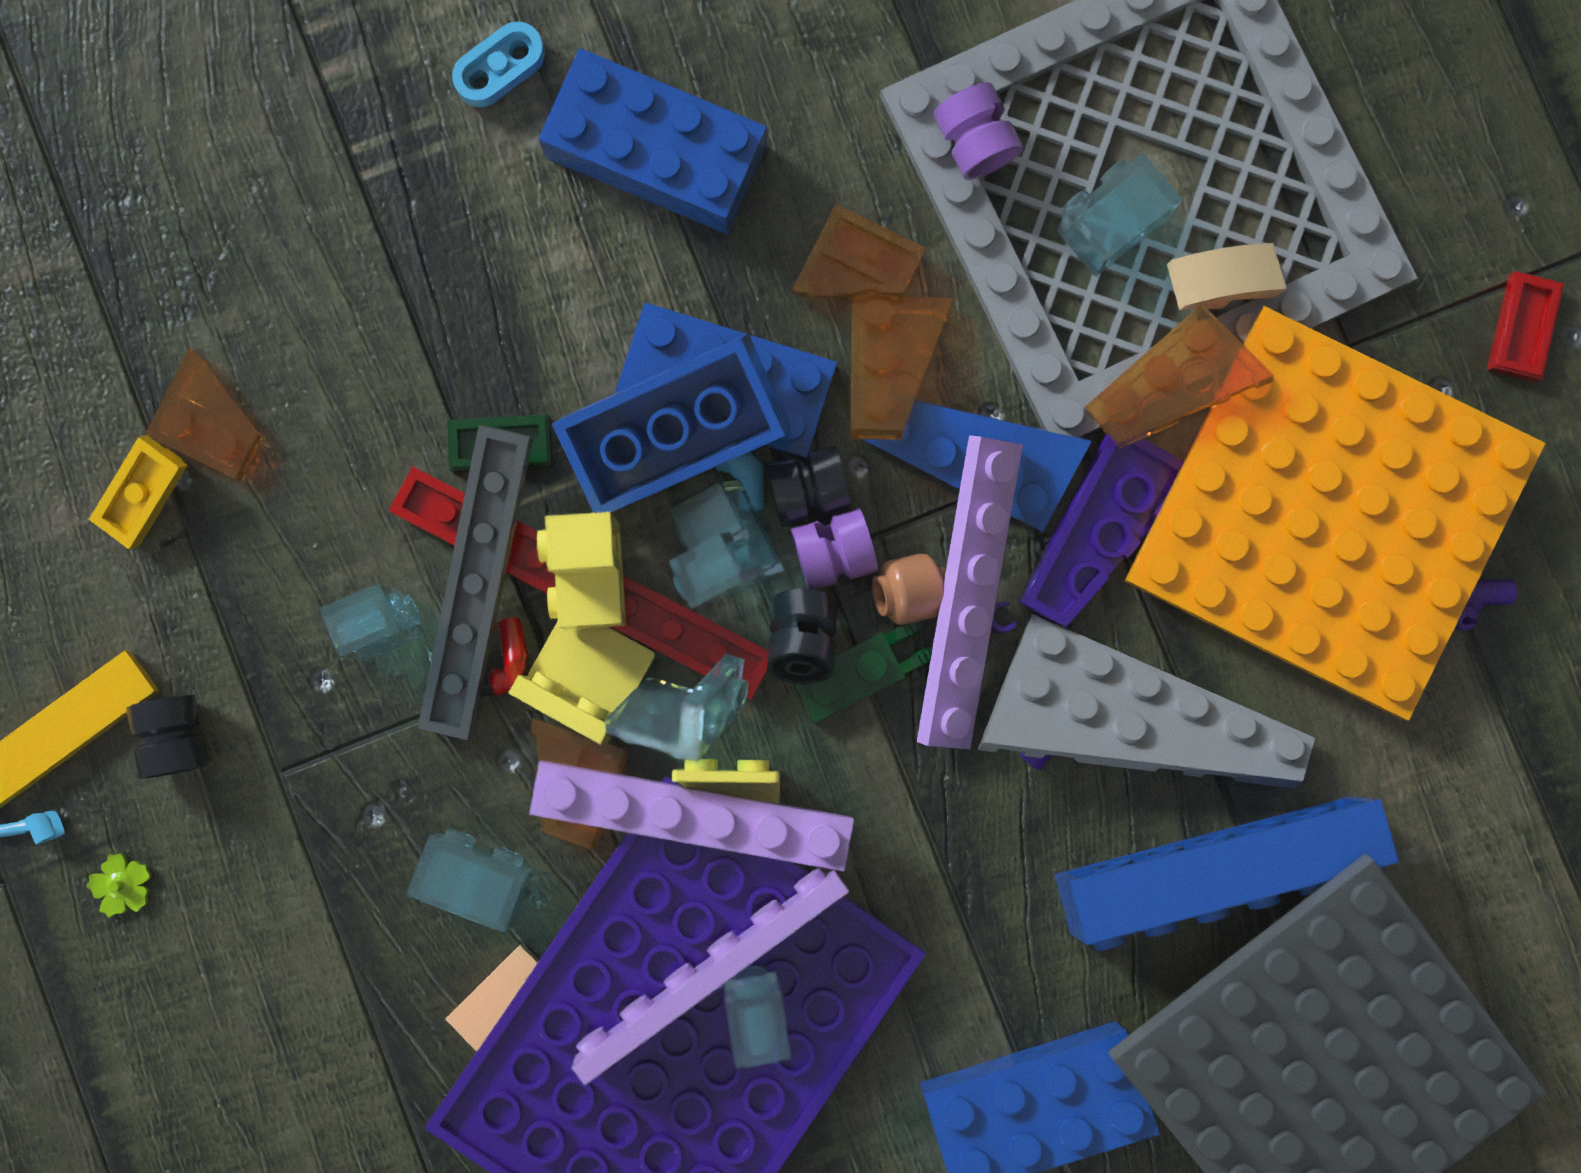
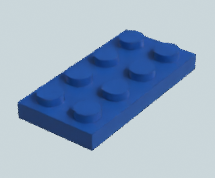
[615,302,837,460]

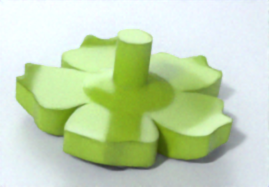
[86,853,152,917]

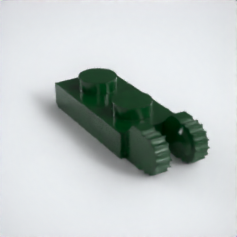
[794,621,933,724]

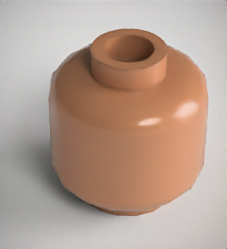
[872,554,946,625]

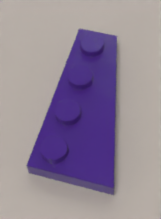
[1017,423,1184,627]

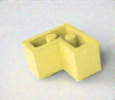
[537,512,626,630]

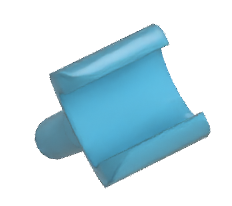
[0,810,66,845]

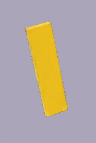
[0,650,160,808]

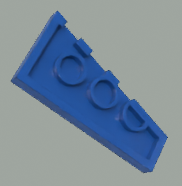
[862,393,1091,532]

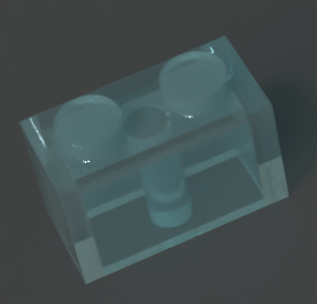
[1057,153,1183,277]
[320,583,421,662]
[406,828,534,933]
[724,966,791,1068]

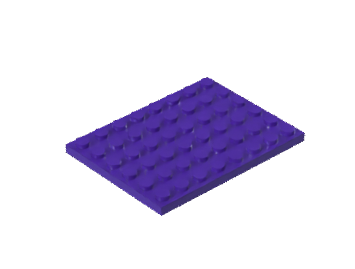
[424,775,926,1173]

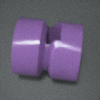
[933,82,1024,180]
[791,508,878,590]

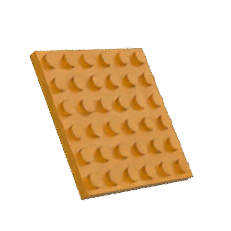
[1124,306,1546,721]

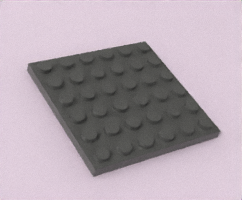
[1108,854,1546,1173]

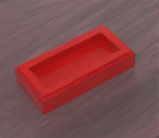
[1487,271,1565,383]

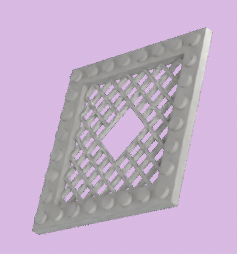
[880,0,1418,438]

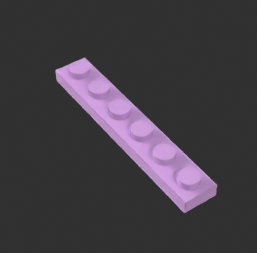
[917,435,1023,749]
[529,760,854,871]
[572,868,849,1085]

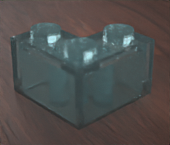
[669,479,784,609]

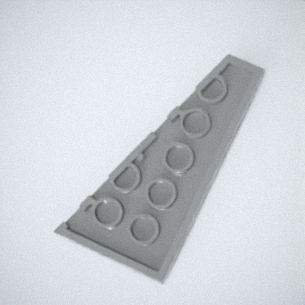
[978,614,1315,789]

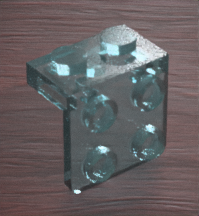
[605,654,748,762]

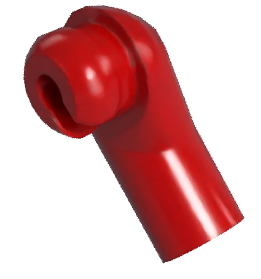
[488,617,528,696]

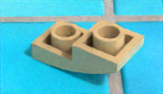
[1167,243,1287,310]

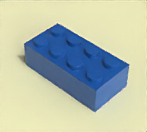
[538,48,767,235]
[552,333,791,513]
[920,1021,1160,1173]

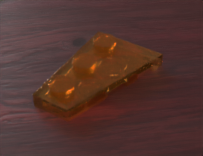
[850,295,953,440]
[1085,304,1274,448]

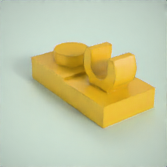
[89,435,188,549]

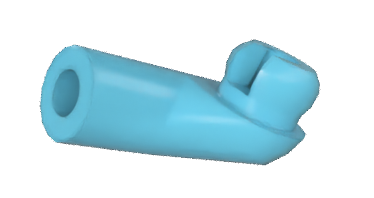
[715,452,765,511]

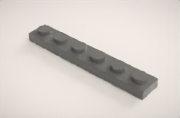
[418,425,534,740]

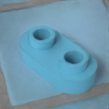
[452,22,545,107]

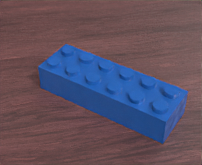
[1054,796,1399,950]

